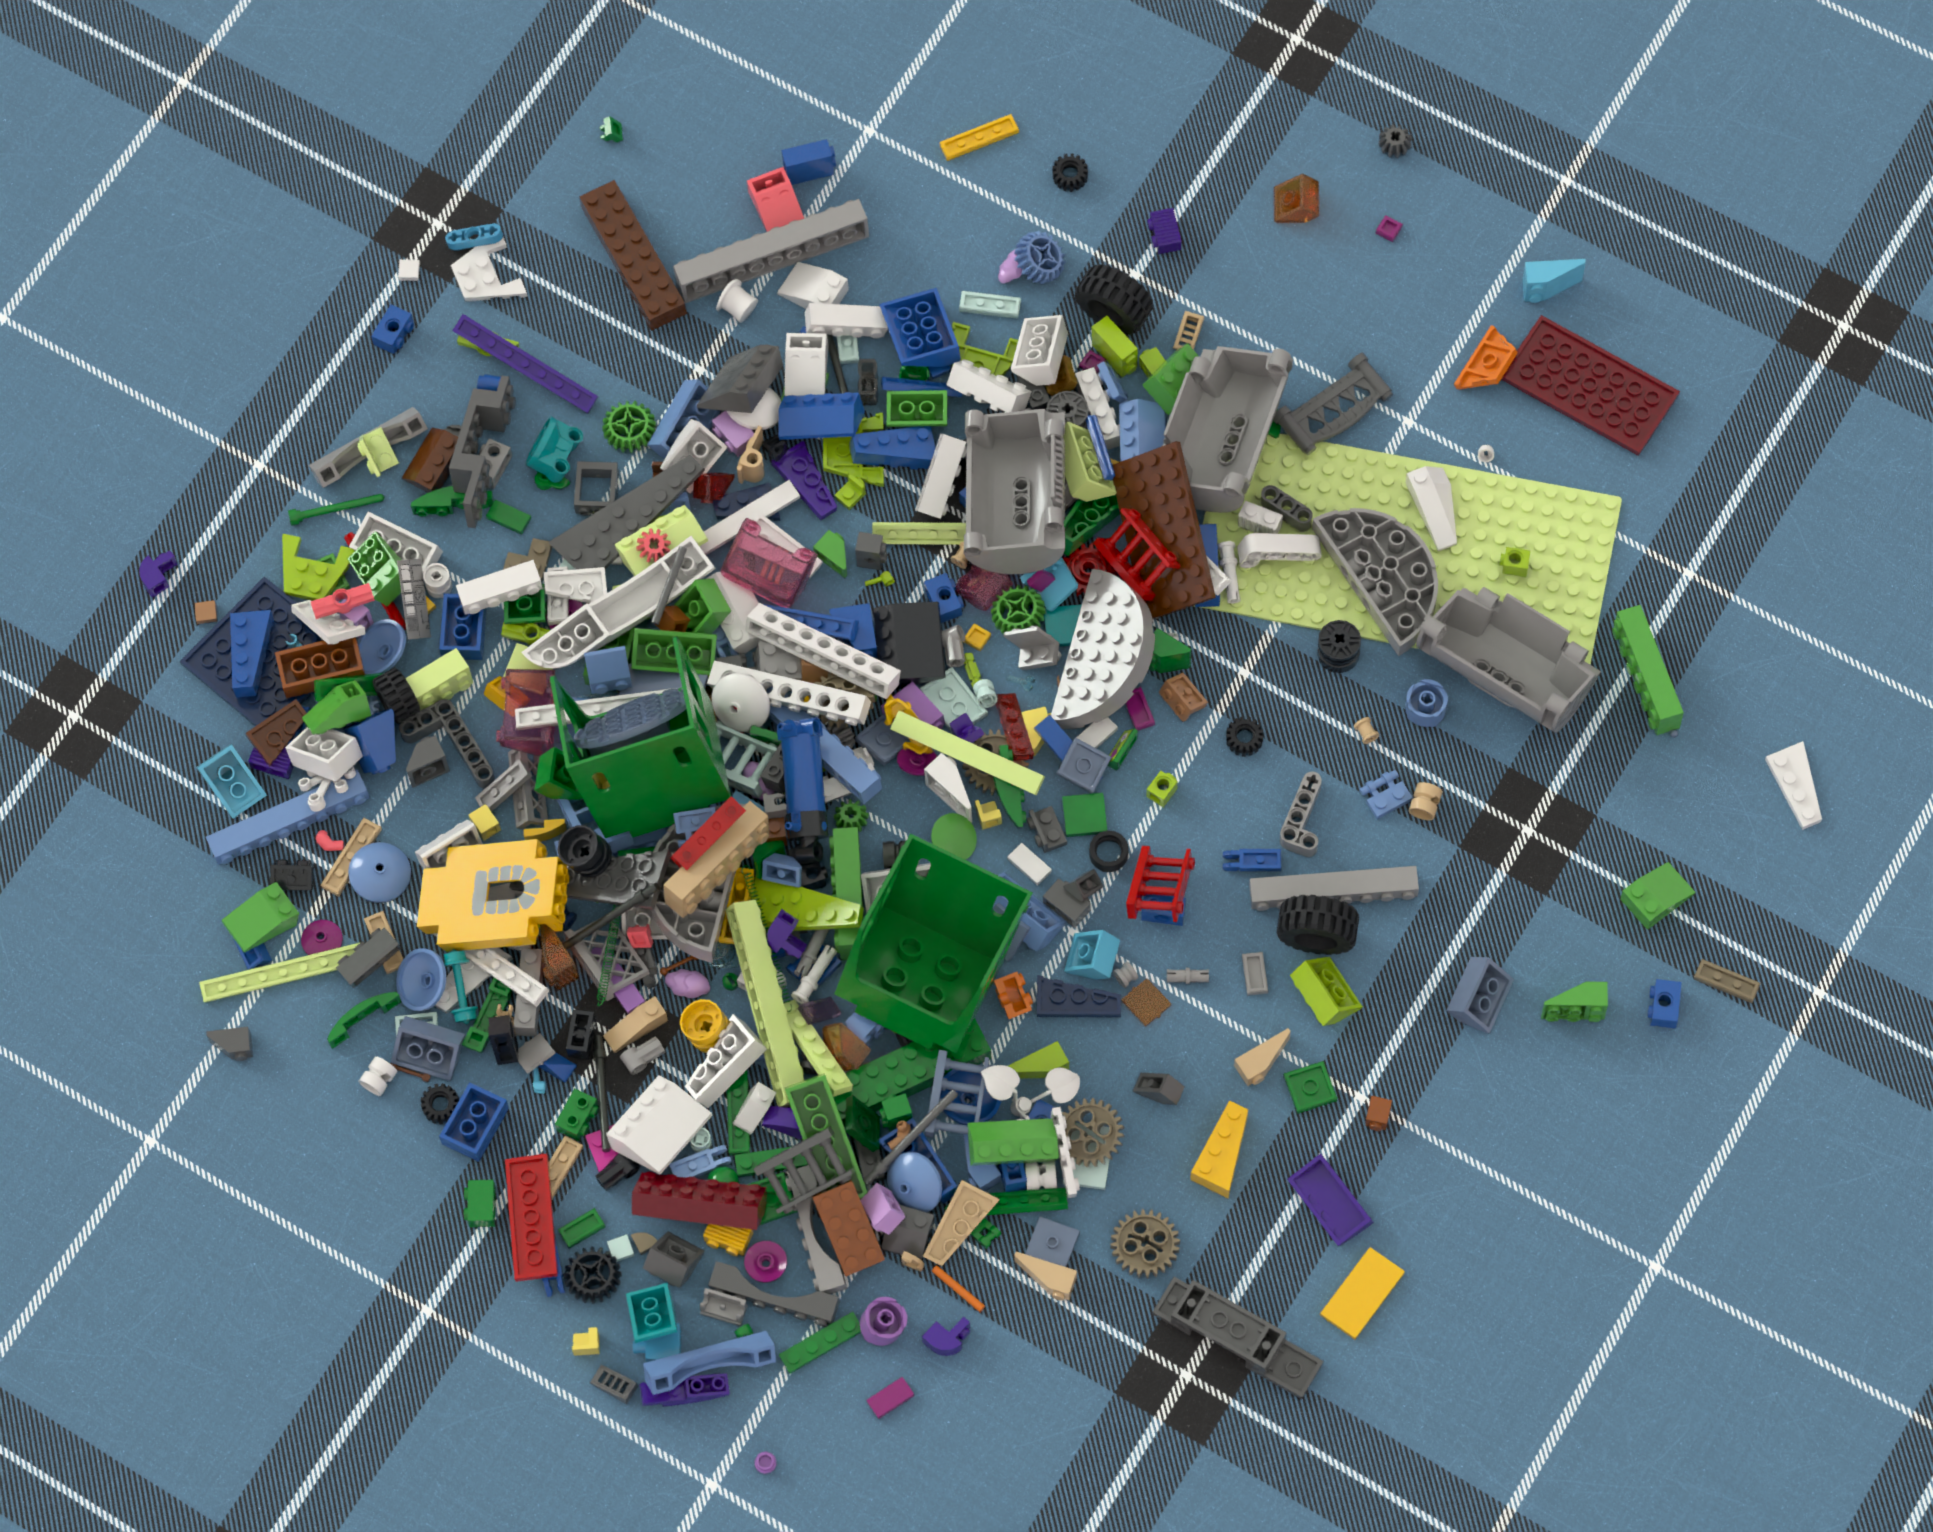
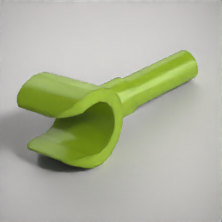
[865,571,895,586]

